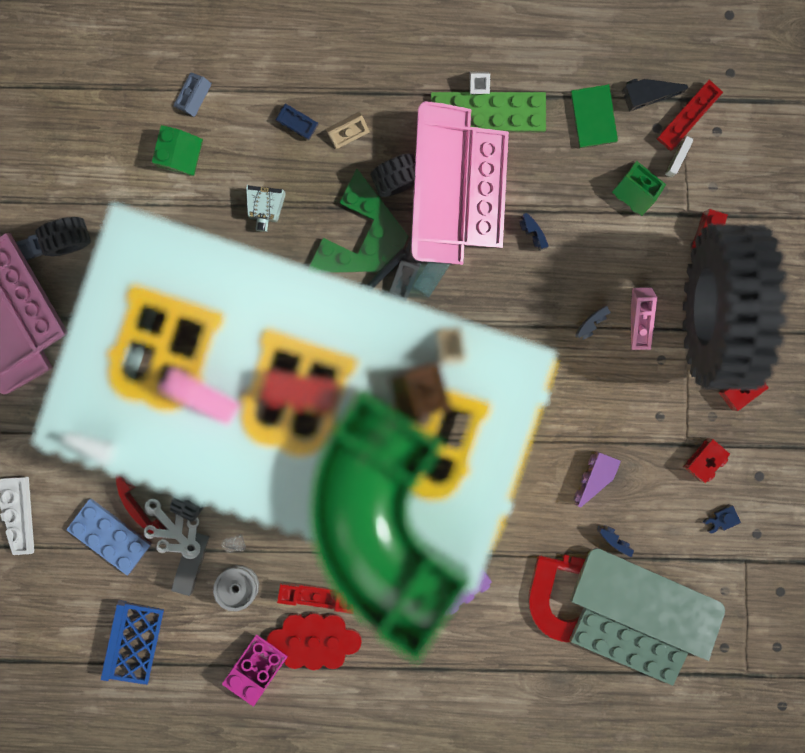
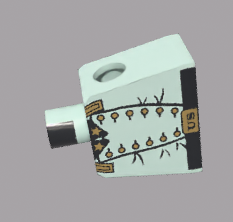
[246,185,285,232]

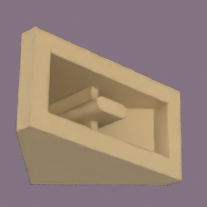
[437,327,466,366]

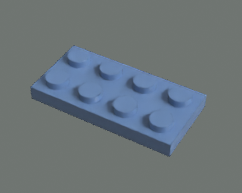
[66,499,152,576]

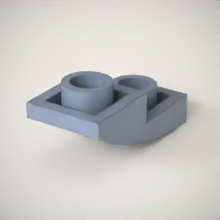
[575,306,610,340]

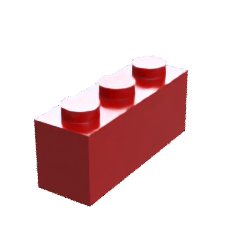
[262,371,339,415]

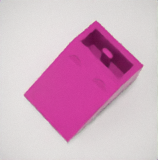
[222,634,288,707]

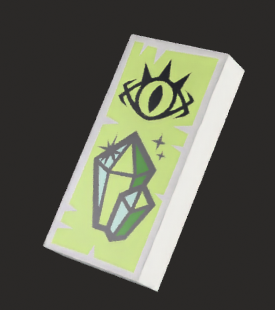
[665,136,693,178]

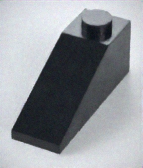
[622,79,688,112]

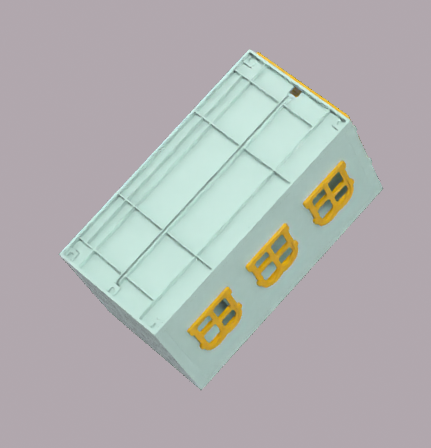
[32,203,558,593]

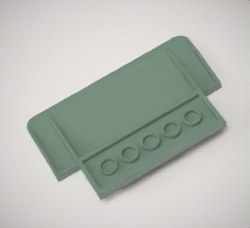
[569,548,725,686]

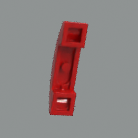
[116,473,167,534]
[277,583,353,614]

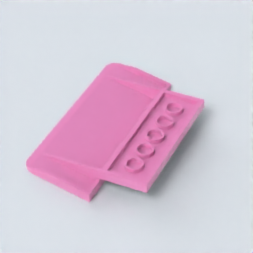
[411,102,509,265]
[0,233,68,394]

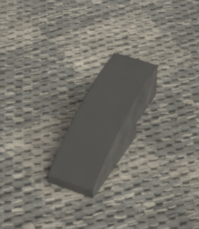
[171,533,210,596]

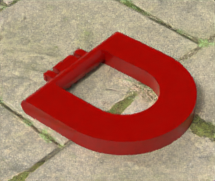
[528,554,586,642]

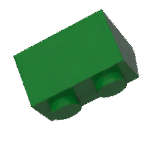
[152,125,203,176]
[612,161,666,216]

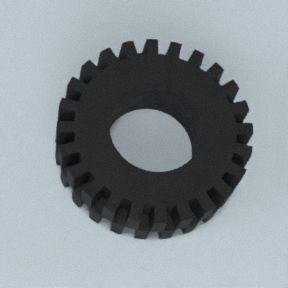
[683,224,788,390]

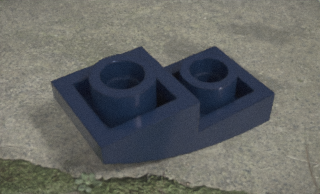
[519,213,549,251]
[597,525,634,557]

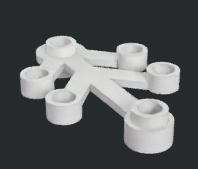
[144,499,200,559]

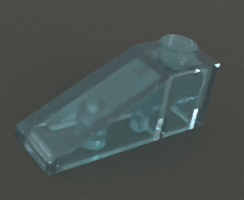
[413,262,451,298]

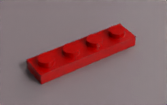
[657,80,723,151]

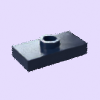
[275,103,319,140]

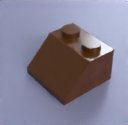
[388,363,452,421]

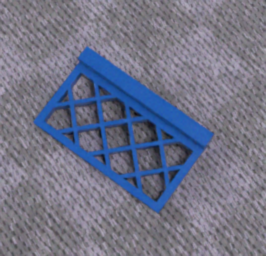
[101,600,164,685]

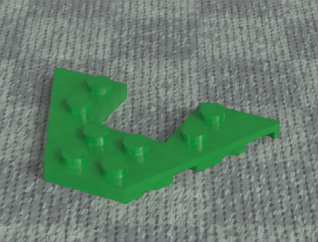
[309,169,409,273]

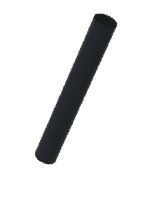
[364,248,408,290]

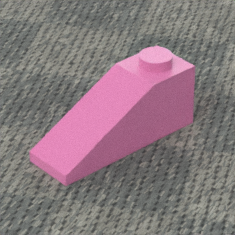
[631,288,657,350]
[161,369,240,424]

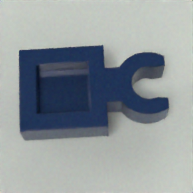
[703,505,741,533]

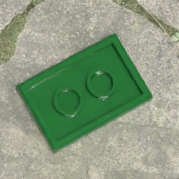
[570,84,618,149]

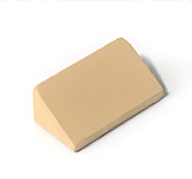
[326,112,370,149]

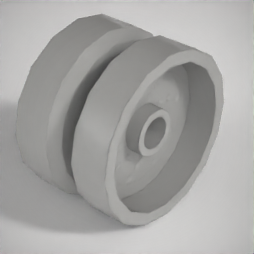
[213,565,259,611]

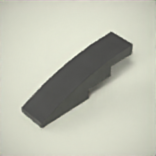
[388,235,422,302]

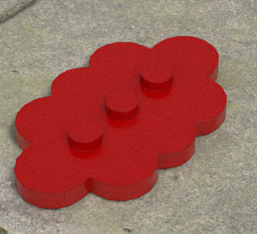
[267,612,362,671]

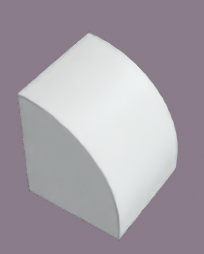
[469,72,490,94]

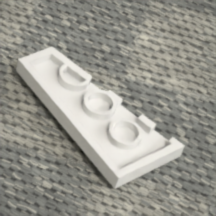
[0,477,34,555]

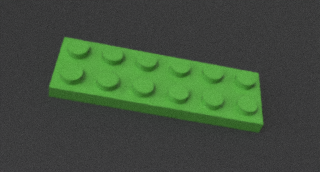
[431,92,546,132]

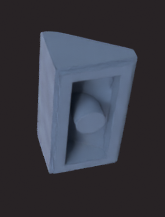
[174,72,211,117]

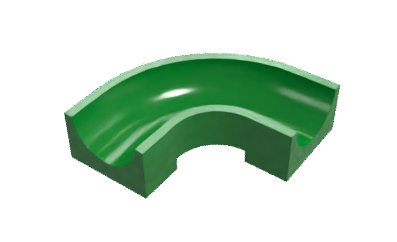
[310,388,472,664]

